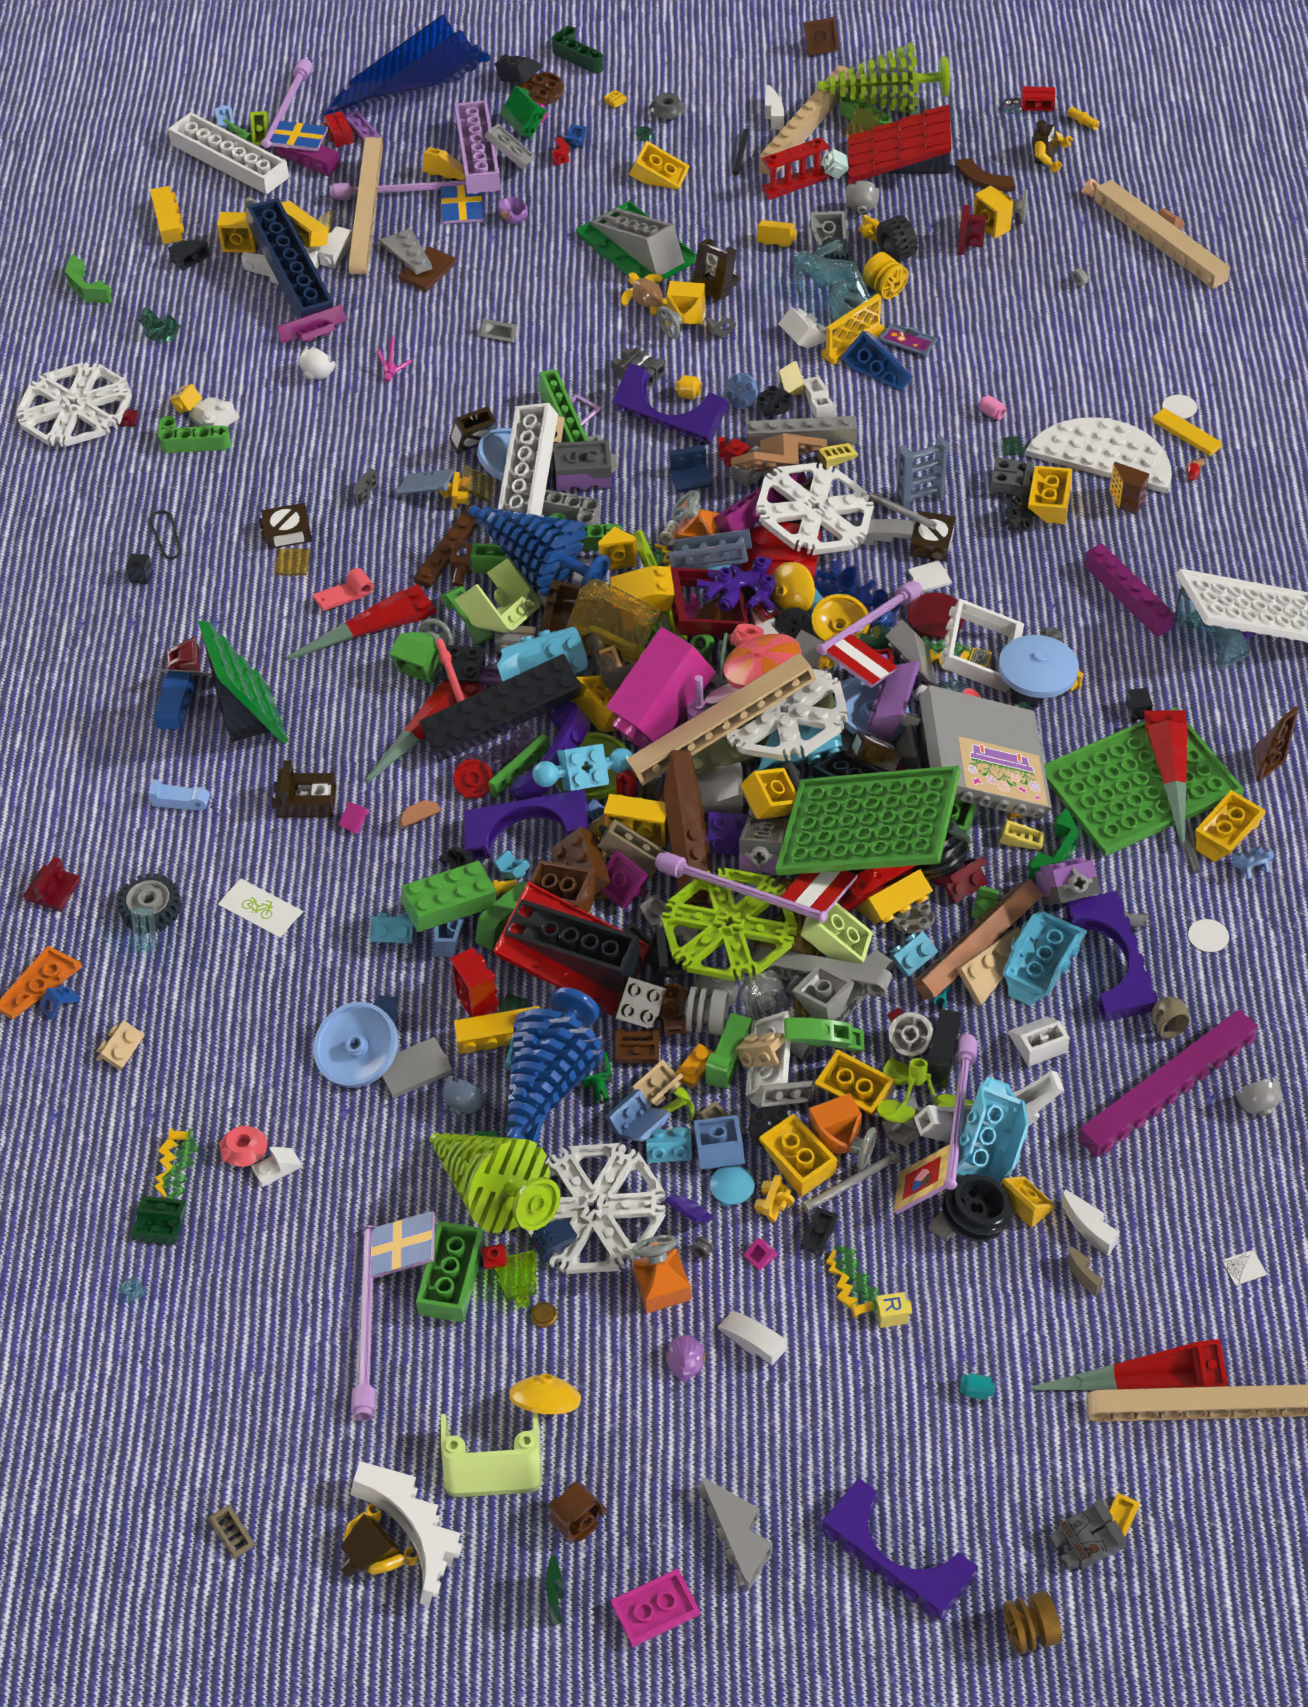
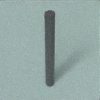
[1184,822,1201,873]

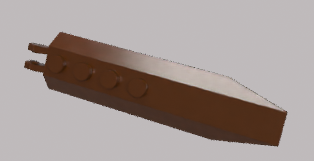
[663,750,713,909]

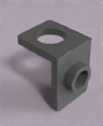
[704,316,736,339]

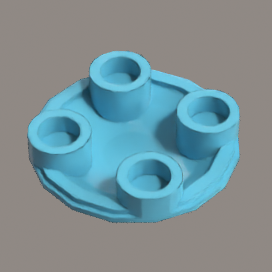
[710,1165,755,1207]

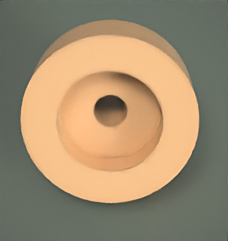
[1082,179,1098,197]

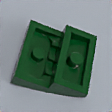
[130,1196,187,1245]
[546,1555,565,1626]

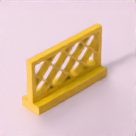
[821,294,884,365]

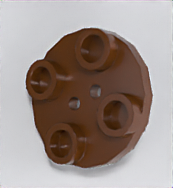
[657,982,689,1020]

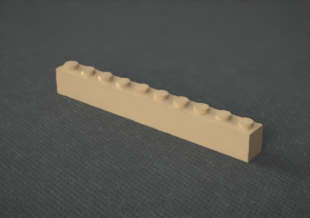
[759,65,849,176]
[1094,180,1230,289]
[626,653,816,786]

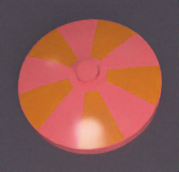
[723,634,802,689]

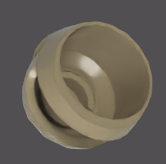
[1152,996,1190,1039]

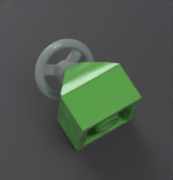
[389,618,452,684]

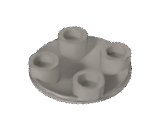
[893,903,935,933]

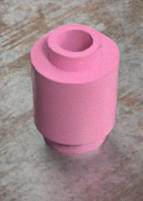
[978,395,1007,420]

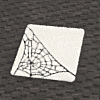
[1223,1250,1267,1285]

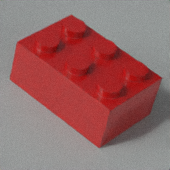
[450,947,499,1018]

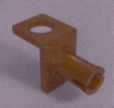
[450,542,472,587]

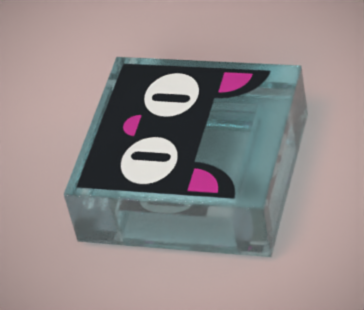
[1003,98,1022,114]

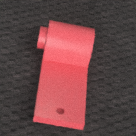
[313,568,374,611]

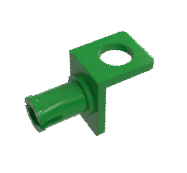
[582,1052,612,1104]

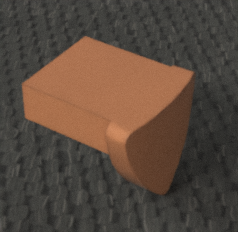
[1158,208,1185,230]

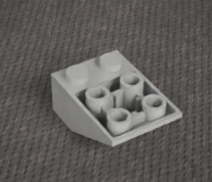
[886,620,937,686]

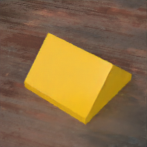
[598,526,638,570]
[1001,1176,1056,1228]

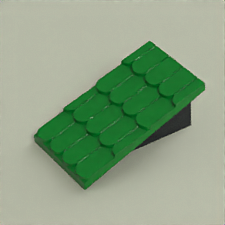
[198,620,289,743]

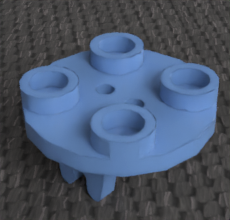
[725,372,758,409]
[1231,846,1274,879]

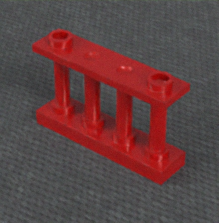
[762,137,829,200]
[837,865,917,912]

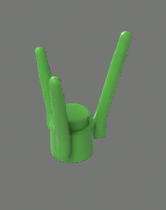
[223,119,252,143]

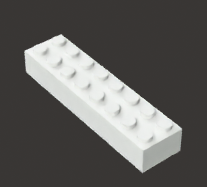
[168,112,289,195]
[498,403,558,516]

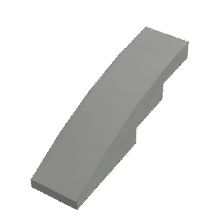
[836,519,915,545]

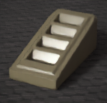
[208,1504,255,1560]

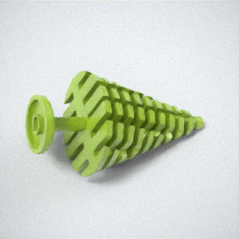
[817,41,950,116]
[429,1132,561,1233]

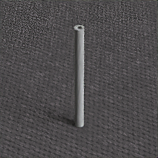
[869,493,937,529]

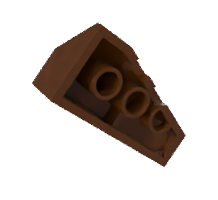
[1254,706,1299,783]

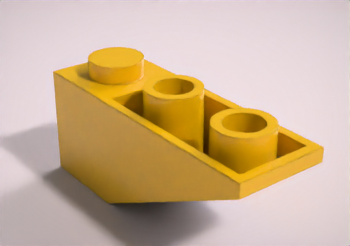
[422,147,465,181]

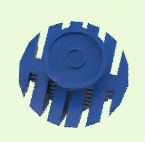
[468,505,610,596]
[506,988,604,1139]

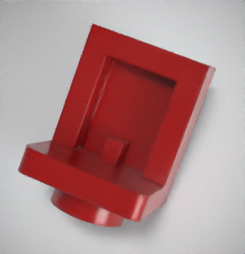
[552,137,570,166]
[481,1243,507,1269]

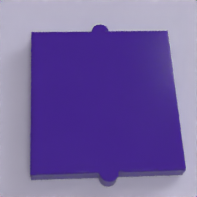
[665,1195,714,1223]

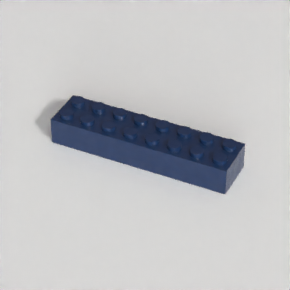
[246,198,334,319]

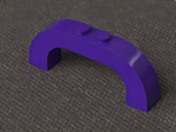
[508,702,590,801]

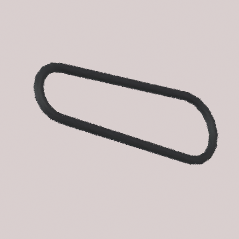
[149,510,181,559]

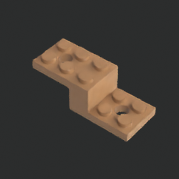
[731,433,827,474]

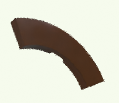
[956,158,1016,192]

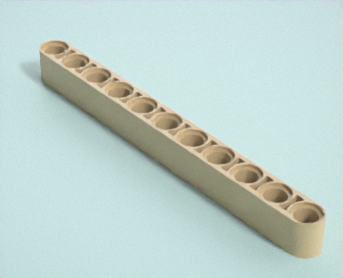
[349,137,383,275]
[1086,1385,1308,1422]

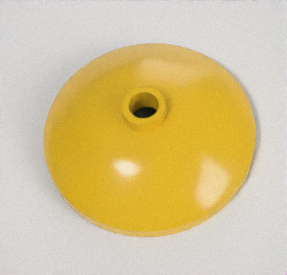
[770,562,815,612]
[811,594,870,642]
[509,1374,581,1414]

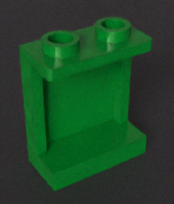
[500,86,547,138]

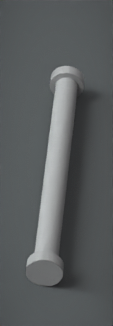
[801,1151,899,1214]

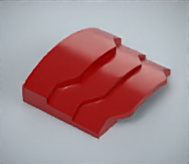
[741,523,822,579]

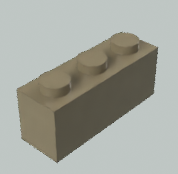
[597,819,667,879]

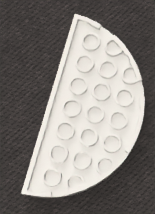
[1025,417,1172,494]

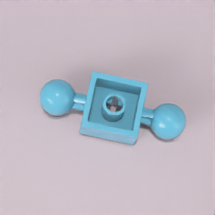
[532,744,633,791]

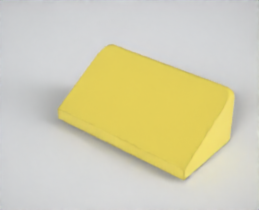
[779,361,804,396]

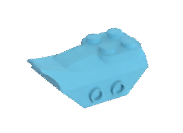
[497,627,588,682]
[757,725,843,771]
[1002,910,1087,1006]
[957,1076,1029,1184]

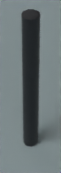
[732,128,750,175]

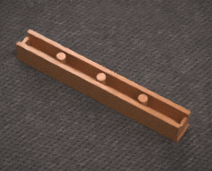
[912,879,1044,1000]

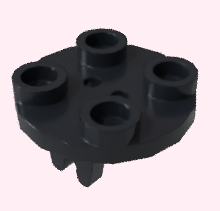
[756,385,792,420]
[1003,494,1035,532]
[775,607,813,639]
[748,1106,789,1149]

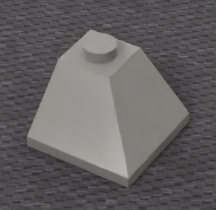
[792,964,854,1020]

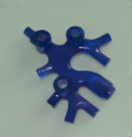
[814,560,900,610]

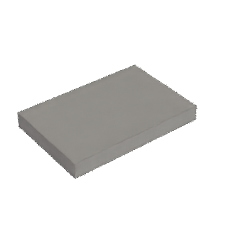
[484,124,535,169]
[381,1037,453,1099]

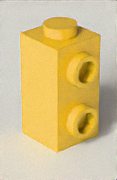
[757,220,797,247]

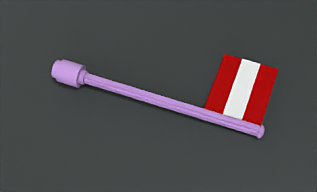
[816,581,922,688]
[655,852,857,923]

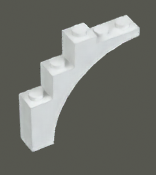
[241,226,352,284]
[914,1071,1064,1143]
[350,1461,463,1606]

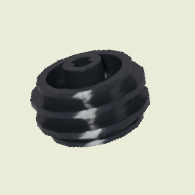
[911,833,970,878]
[941,1174,1013,1242]

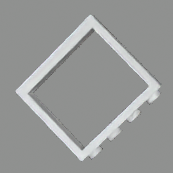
[940,599,1024,693]

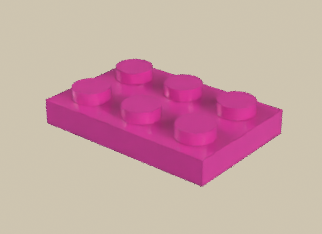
[611,1568,700,1648]

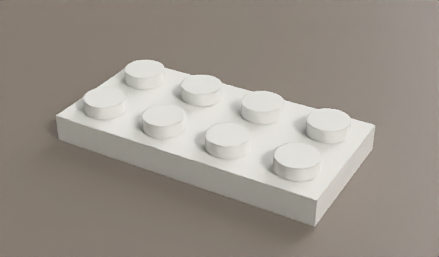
[746,1010,793,1099]

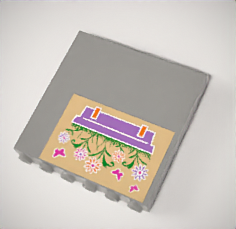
[920,685,1052,819]

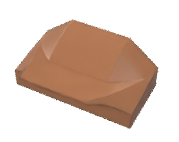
[399,800,441,829]

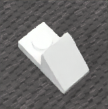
[251,1147,302,1187]

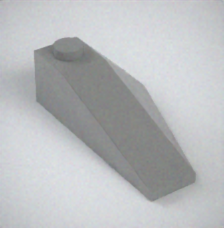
[811,211,848,275]

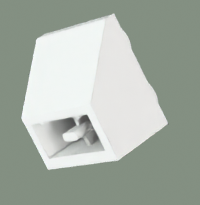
[778,307,826,349]
[1008,1016,1070,1067]

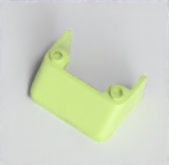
[455,557,541,634]
[441,1412,542,1497]

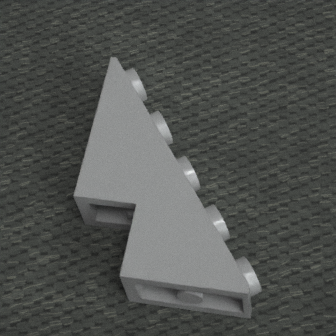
[697,1477,772,1591]

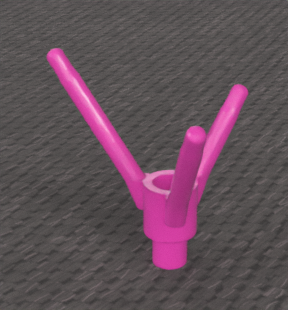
[377,336,412,382]

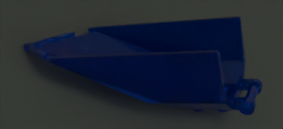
[322,15,490,116]

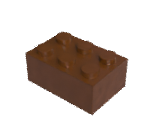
[551,826,611,895]

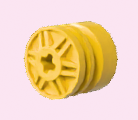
[862,252,909,299]

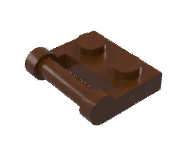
[615,1029,660,1064]

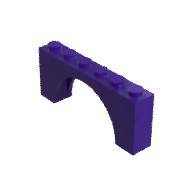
[612,363,729,443]
[464,789,590,861]
[1065,891,1158,1022]
[822,1478,978,1621]

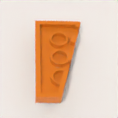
[0,946,82,1020]

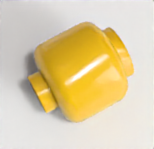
[675,375,702,400]

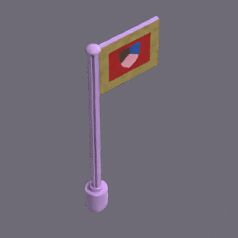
[894,1034,978,1214]

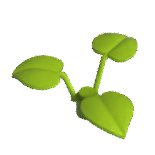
[877,1056,974,1123]

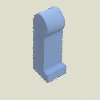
[148,779,210,811]

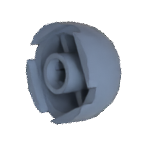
[443,1076,488,1116]

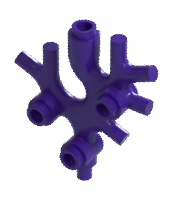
[696,556,775,612]

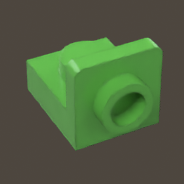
[971,886,999,920]

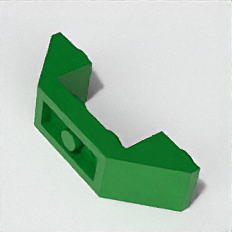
[1027,809,1079,880]

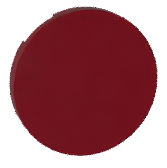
[907,592,965,640]

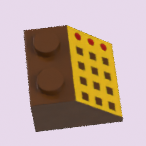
[1109,462,1150,515]

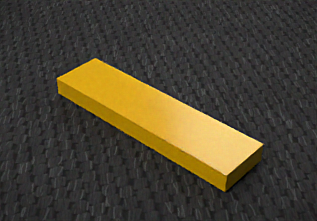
[1152,408,1222,456]

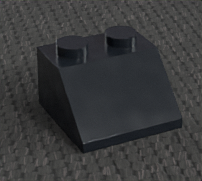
[494,55,543,83]

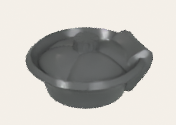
[649,92,685,119]

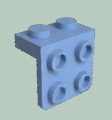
[605,1089,671,1142]

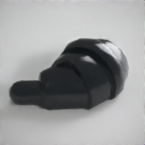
[439,846,475,868]

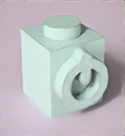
[822,148,848,179]

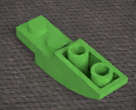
[784,1018,864,1053]

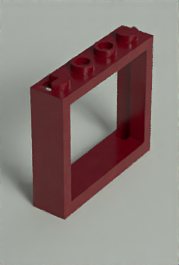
[670,567,750,637]

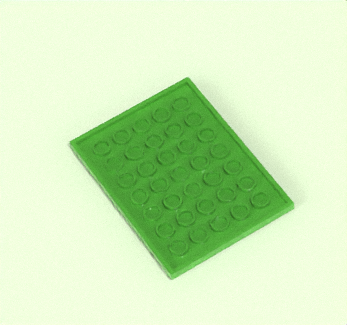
[1044,707,1244,856]
[775,765,961,875]

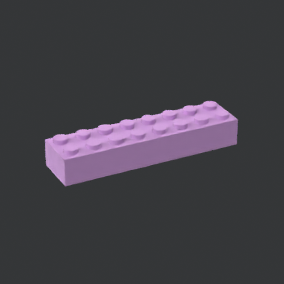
[455,100,501,194]

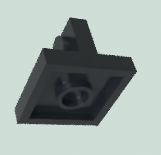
[650,928,686,985]

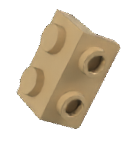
[96,1020,145,1070]
[735,1032,786,1068]
[630,1059,683,1107]

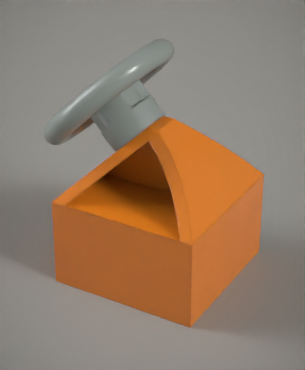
[671,490,720,539]
[809,1093,877,1170]
[632,1235,691,1313]

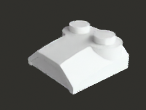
[189,397,239,427]

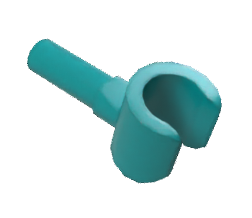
[934,985,950,1009]

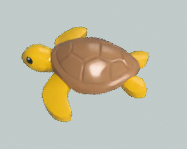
[621,272,667,316]

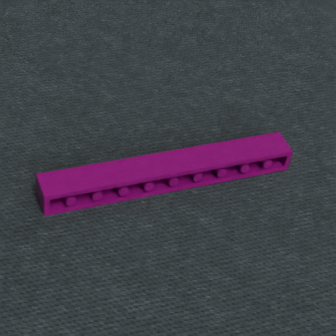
[1078,1009,1258,1158]

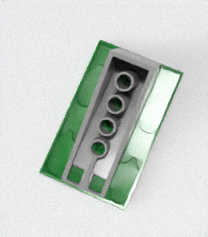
[576,201,697,284]

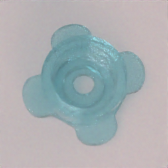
[119,1277,147,1303]

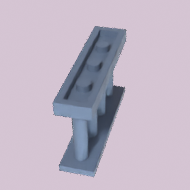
[895,434,949,510]
[669,529,752,569]

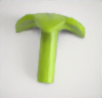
[659,1086,695,1121]

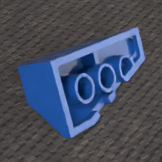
[841,330,913,391]

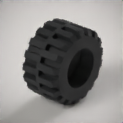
[876,215,918,262]

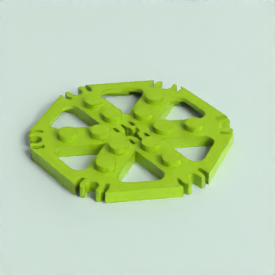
[661,868,798,982]

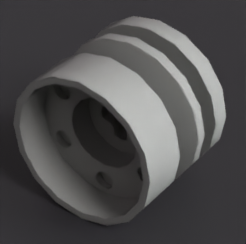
[684,986,729,1036]

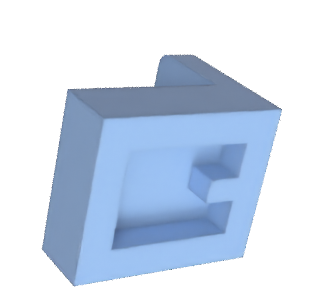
[214,105,235,128]

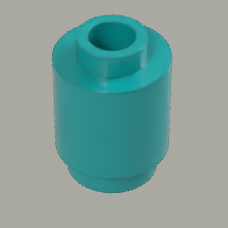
[960,1373,996,1401]

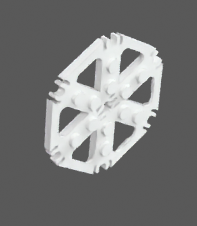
[16,362,132,447]
[755,463,874,555]
[727,669,849,761]
[526,1143,666,1274]

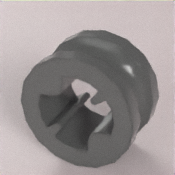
[691,1237,714,1259]

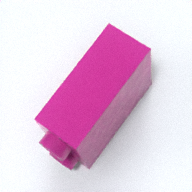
[606,627,717,750]

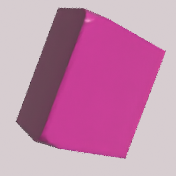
[743,1238,778,1270]

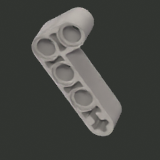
[542,490,600,525]

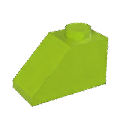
[250,111,270,146]

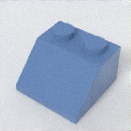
[694,1115,745,1170]

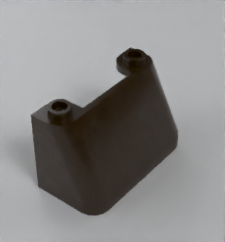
[538,579,600,659]

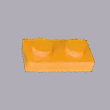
[676,1043,715,1089]

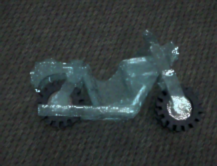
[793,236,875,327]

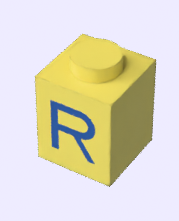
[876,1292,912,1328]

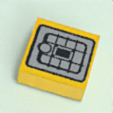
[969,648,992,668]

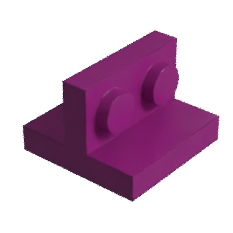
[601,850,649,909]

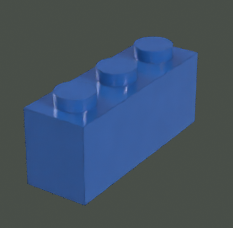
[154,671,196,730]

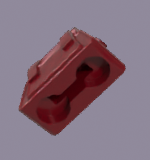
[167,637,201,672]

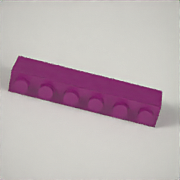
[714,472,807,533]
[1085,543,1175,637]

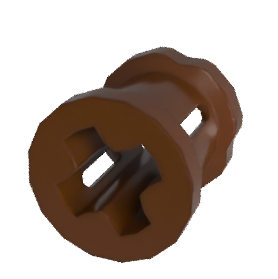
[663,1016,687,1037]

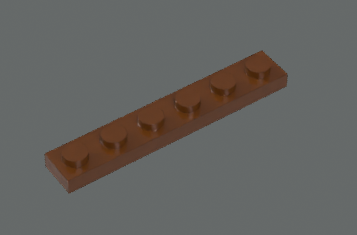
[413,504,483,588]

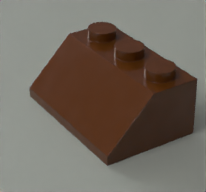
[529,860,595,913]

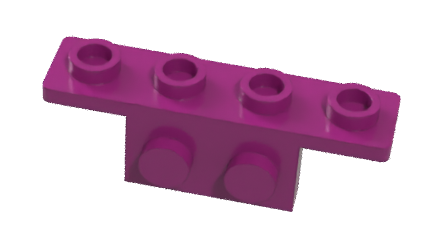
[276,304,346,343]

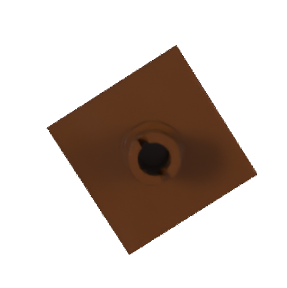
[803,17,840,55]

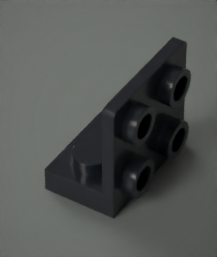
[440,645,487,683]

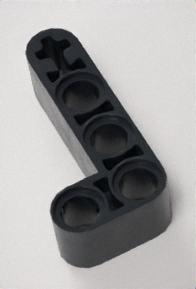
[925,1009,962,1089]

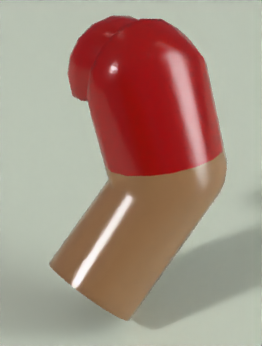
[1187,458,1205,481]

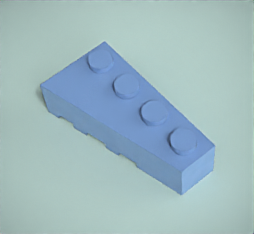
[433,874,467,957]

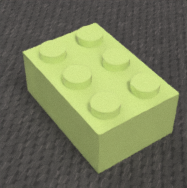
[800,903,873,964]

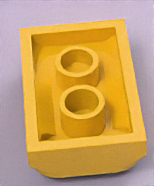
[1195,790,1266,862]

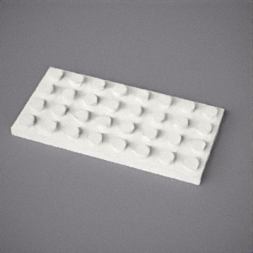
[1177,569,1308,643]

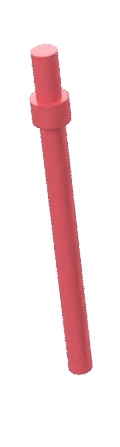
[435,639,480,746]

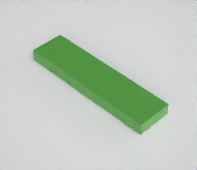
[489,734,549,798]

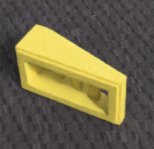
[817,443,858,470]
[998,819,1045,851]

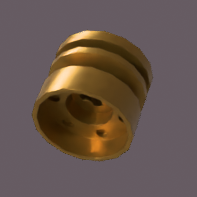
[1003,1590,1062,1655]

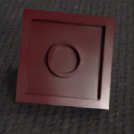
[958,205,986,255]
[23,856,81,912]
[932,856,988,903]

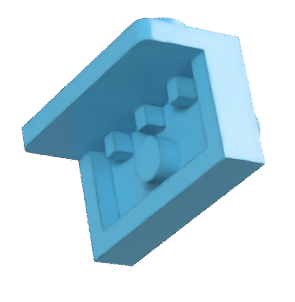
[370,913,414,944]
[888,931,938,978]
[646,1127,692,1163]

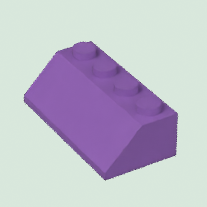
[867,661,920,741]

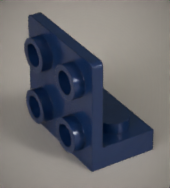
[668,445,712,492]

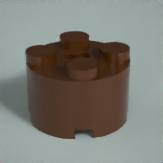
[548,1481,606,1543]

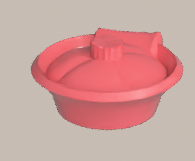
[728,624,764,647]
[219,1126,267,1167]

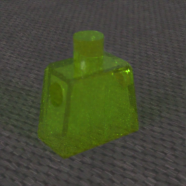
[493,1250,537,1308]

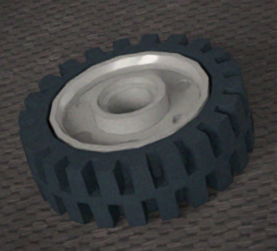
[117,873,182,933]

